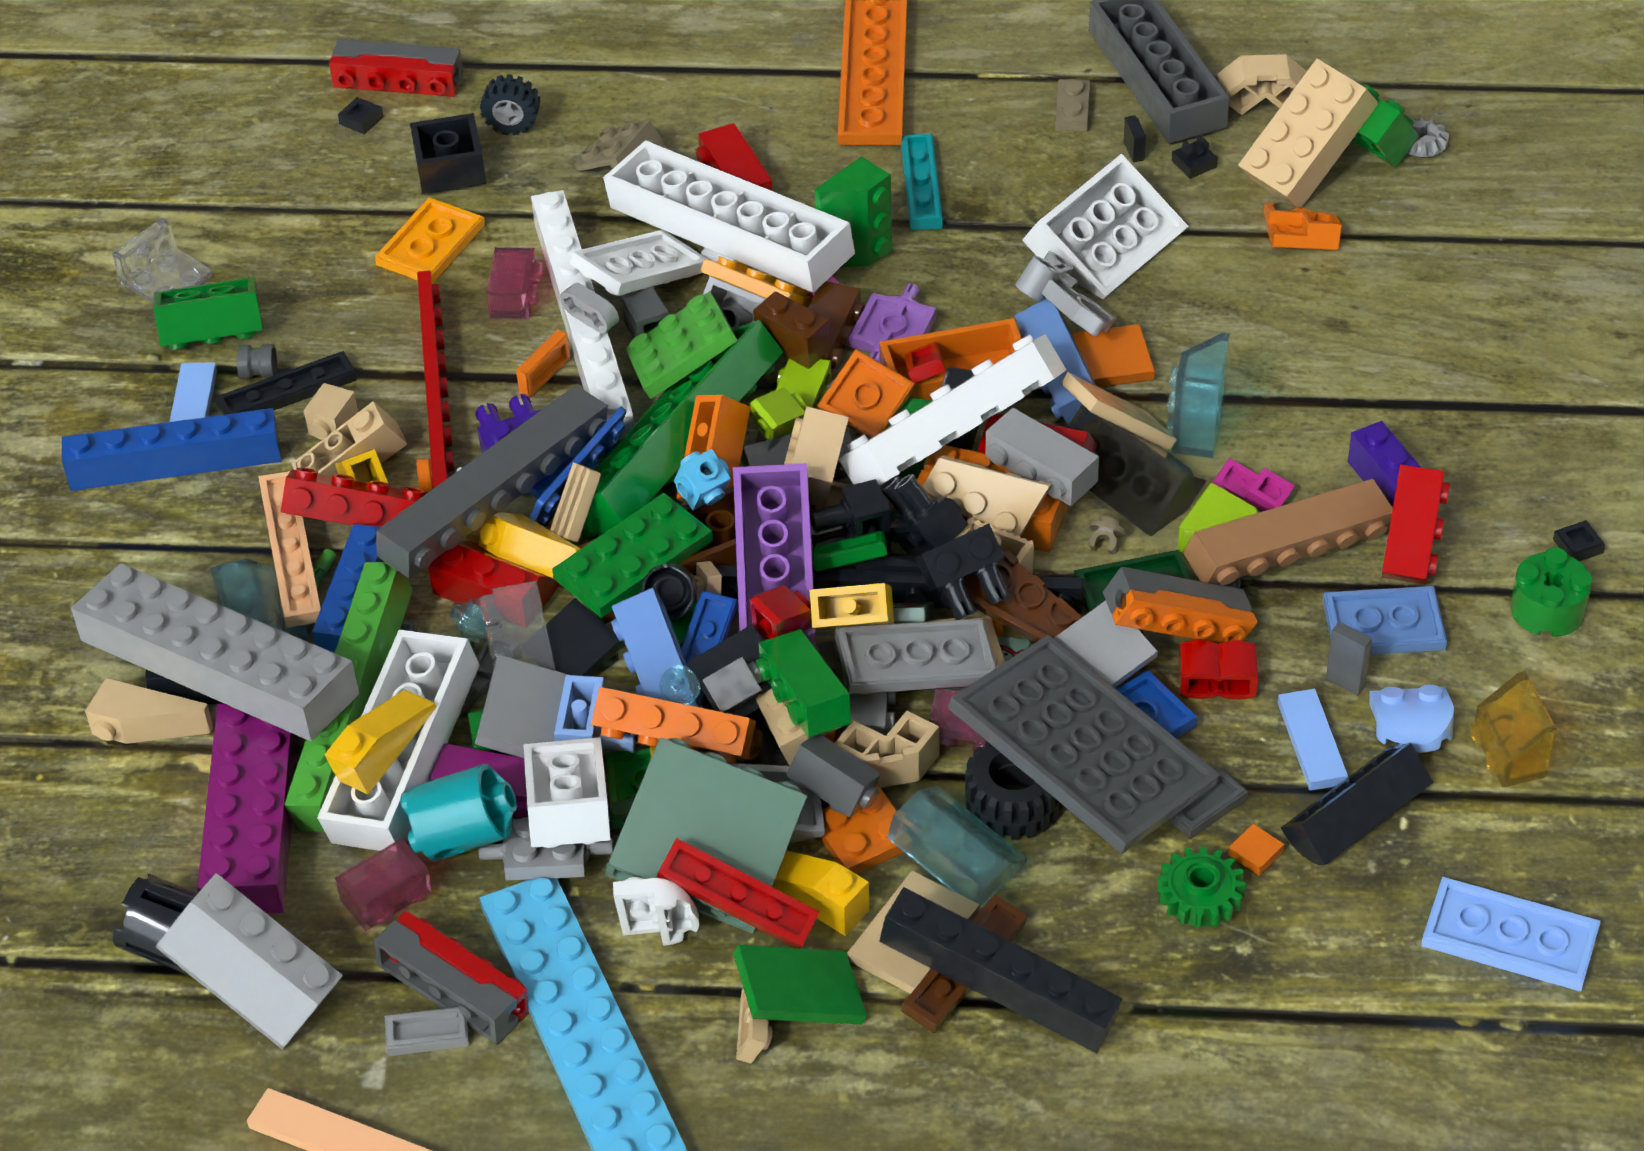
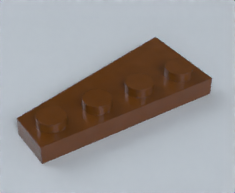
[963,545,1082,642]

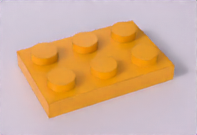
[700,256,813,308]

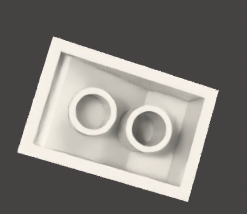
[523,737,610,848]

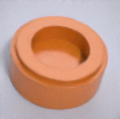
[416,458,433,494]

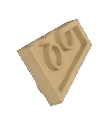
[922,456,1052,537]

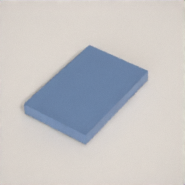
[1323,586,1447,655]

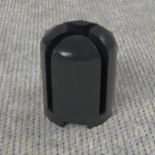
[113,873,199,975]

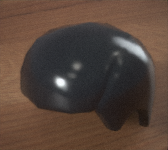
[641,563,698,619]

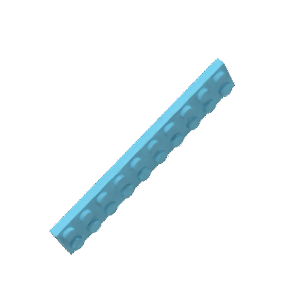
[479,878,687,1151]

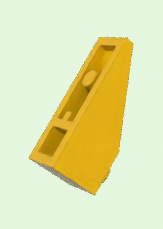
[478,512,581,578]
[324,690,437,795]
[772,850,870,936]

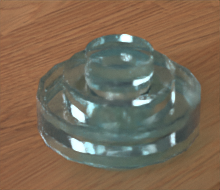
[449,598,505,643]

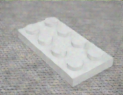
[570,230,709,296]

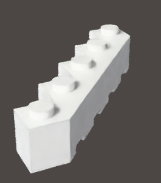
[838,334,1066,485]

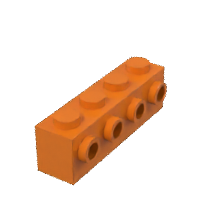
[591,687,756,763]

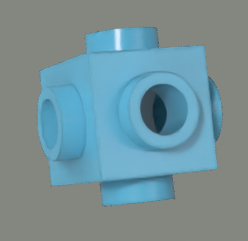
[674,449,731,511]

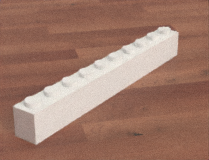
[531,190,634,439]

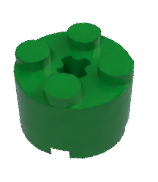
[1511,547,1593,637]

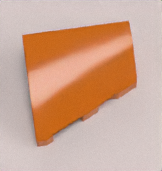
[1264,202,1342,250]

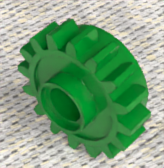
[1157,846,1246,928]

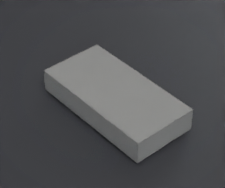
[385,1007,469,1056]

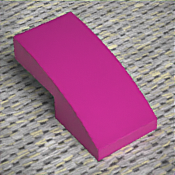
[1212,458,1295,511]

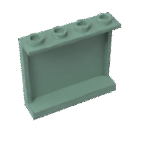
[605,737,807,934]

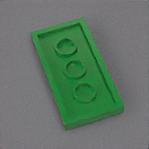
[552,493,713,618]

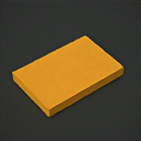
[375,197,485,284]

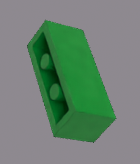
[756,629,851,738]

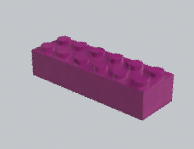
[197,704,299,914]

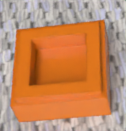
[1228,824,1284,876]

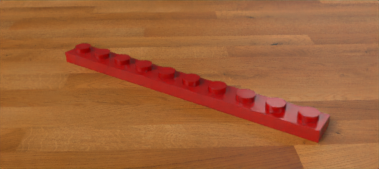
[417,270,455,489]

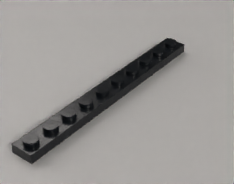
[714,565,1083,613]

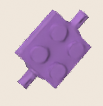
[849,283,937,363]

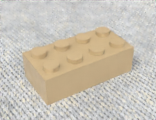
[1238,59,1379,208]

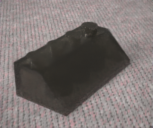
[1067,404,1207,536]

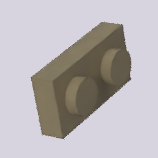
[1055,79,1090,132]

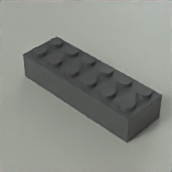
[1089,0,1229,144]

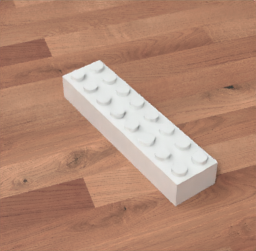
[603,140,855,293]

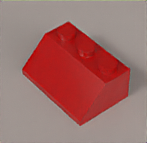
[428,540,560,630]

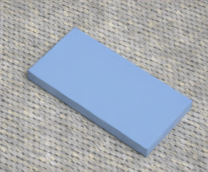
[1421,876,1601,992]

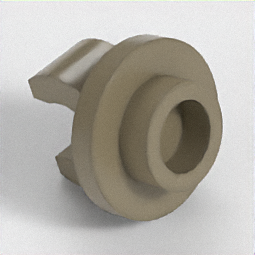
[1089,516,1126,555]

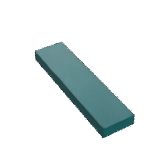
[901,134,943,230]

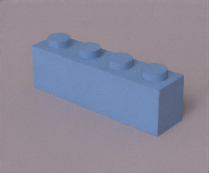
[1015,298,1097,428]
[611,588,703,708]

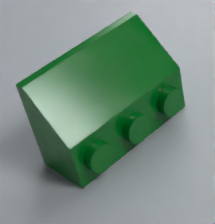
[814,156,892,267]
[153,276,263,349]

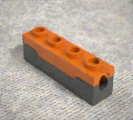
[1103,566,1258,644]

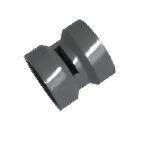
[237,344,277,379]

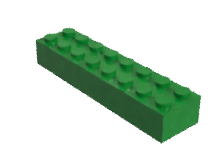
[581,320,783,538]

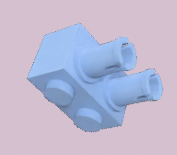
[554,675,637,753]

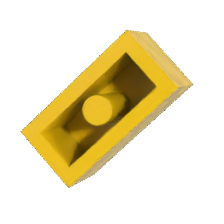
[810,583,894,630]

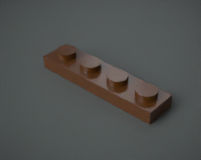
[901,894,1028,1034]

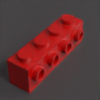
[280,467,426,527]

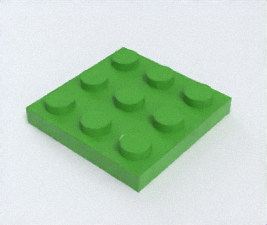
[625,291,738,399]

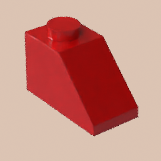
[749,585,812,640]

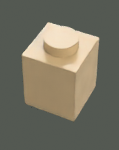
[304,383,358,440]

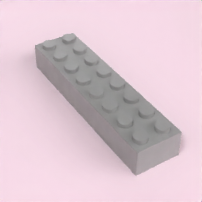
[71,563,360,742]

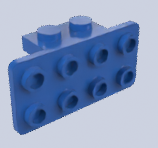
[528,406,627,527]

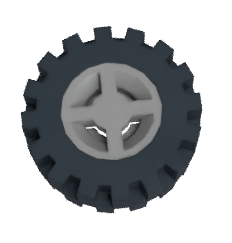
[480,74,541,135]

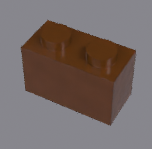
[753,291,830,369]

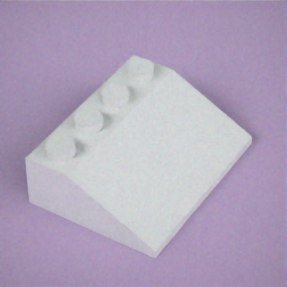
[1022,154,1189,299]

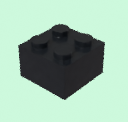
[410,113,486,194]

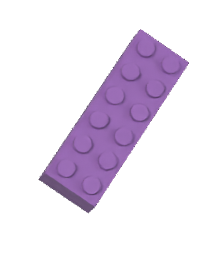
[733,463,817,650]

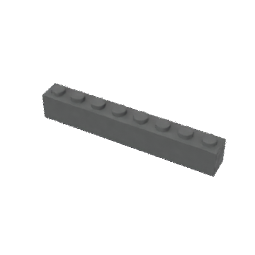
[376,385,608,578]

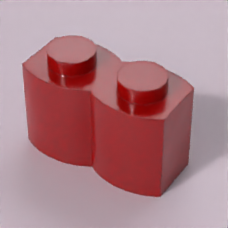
[1178,639,1258,699]

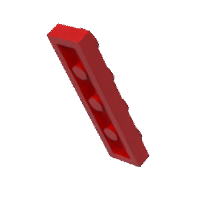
[656,838,820,948]

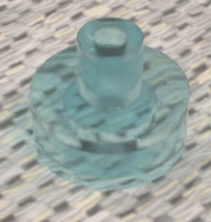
[659,665,700,705]

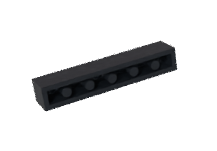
[879,887,1123,1054]

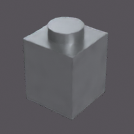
[703,657,764,713]

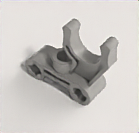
[1015,251,1116,337]

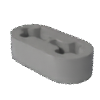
[560,283,619,333]

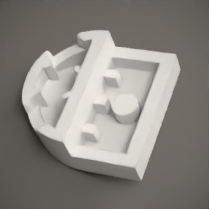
[613,877,699,946]

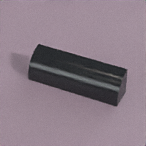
[1281,743,1434,865]

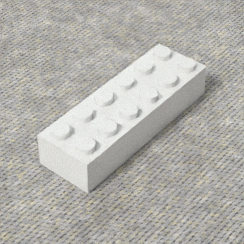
[317,630,480,854]

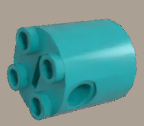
[401,764,517,861]

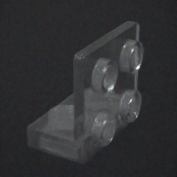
[112,218,212,303]

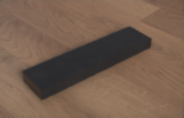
[215,351,357,415]

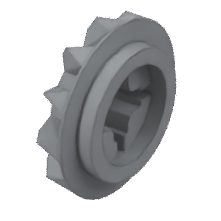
[1408,117,1449,157]

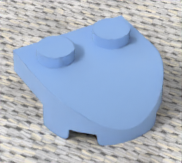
[1369,685,1454,753]

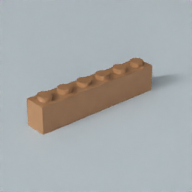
[1183,479,1393,586]

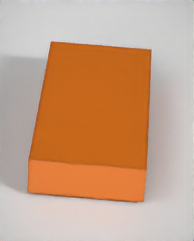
[516,330,571,398]

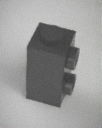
[786,734,881,817]

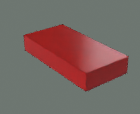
[905,342,945,383]

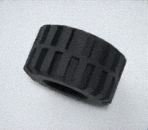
[965,741,1062,840]

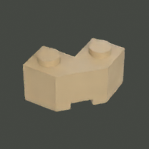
[1217,54,1307,115]
[835,711,939,788]

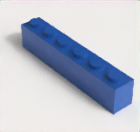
[62,408,281,491]

